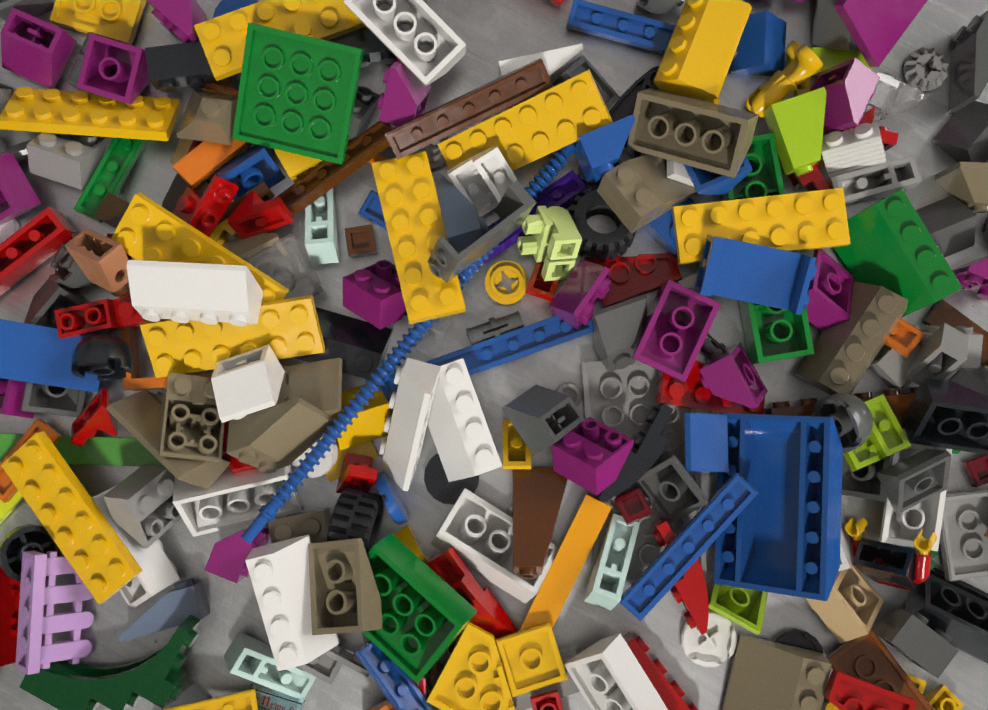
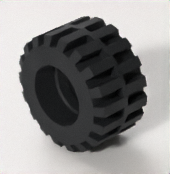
[569,185,636,262]
[327,488,384,554]

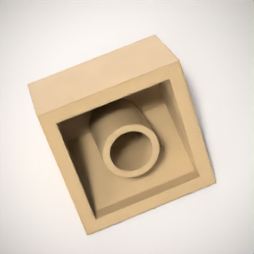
[805,564,884,644]

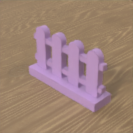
[15,551,94,675]

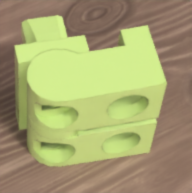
[517,205,582,281]

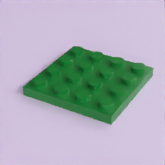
[232,23,364,165]

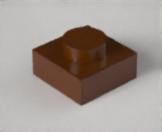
[344,224,377,257]

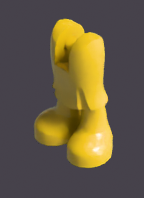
[745,40,823,117]

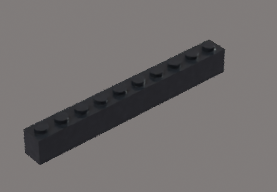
[145,27,397,92]

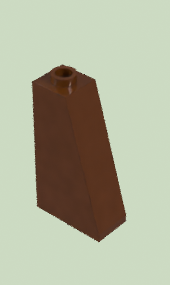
[512,467,568,579]

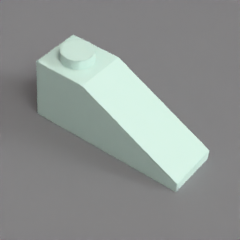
[305,187,339,265]
[584,513,640,611]
[223,632,317,701]

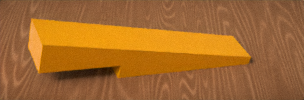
[519,493,612,631]

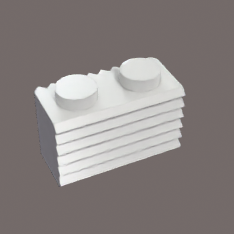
[822,122,887,177]

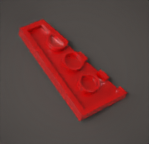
[656,360,765,414]

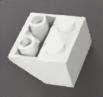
[211,345,285,423]

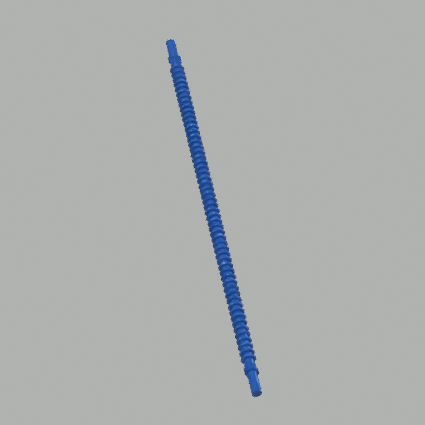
[240,141,577,544]

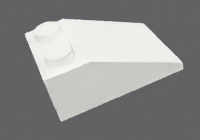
[498,43,583,110]

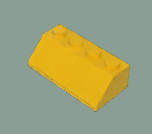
[653,0,752,100]

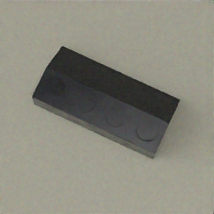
[292,307,393,380]
[905,567,988,663]

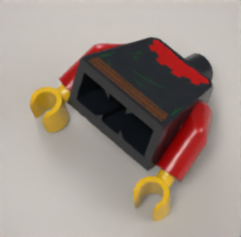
[845,516,937,591]

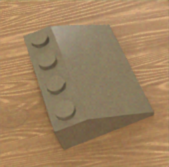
[721,634,832,710]

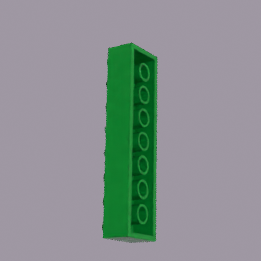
[719,132,815,364]

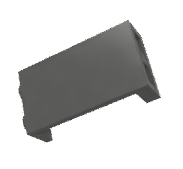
[427,181,536,284]

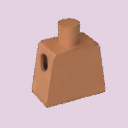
[64,228,129,297]

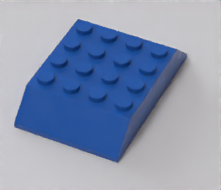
[714,413,843,601]

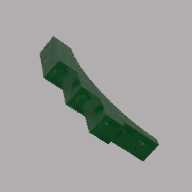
[20,615,200,710]

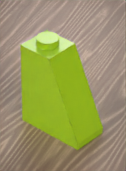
[763,87,827,176]

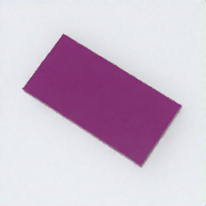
[834,0,928,67]

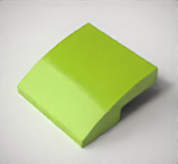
[843,394,911,472]

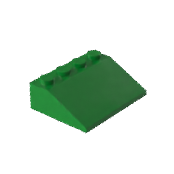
[834,188,963,317]
[362,533,477,684]

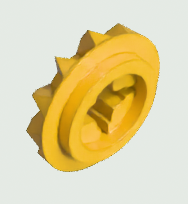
[485,260,529,305]

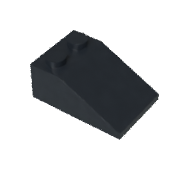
[902,377,988,455]

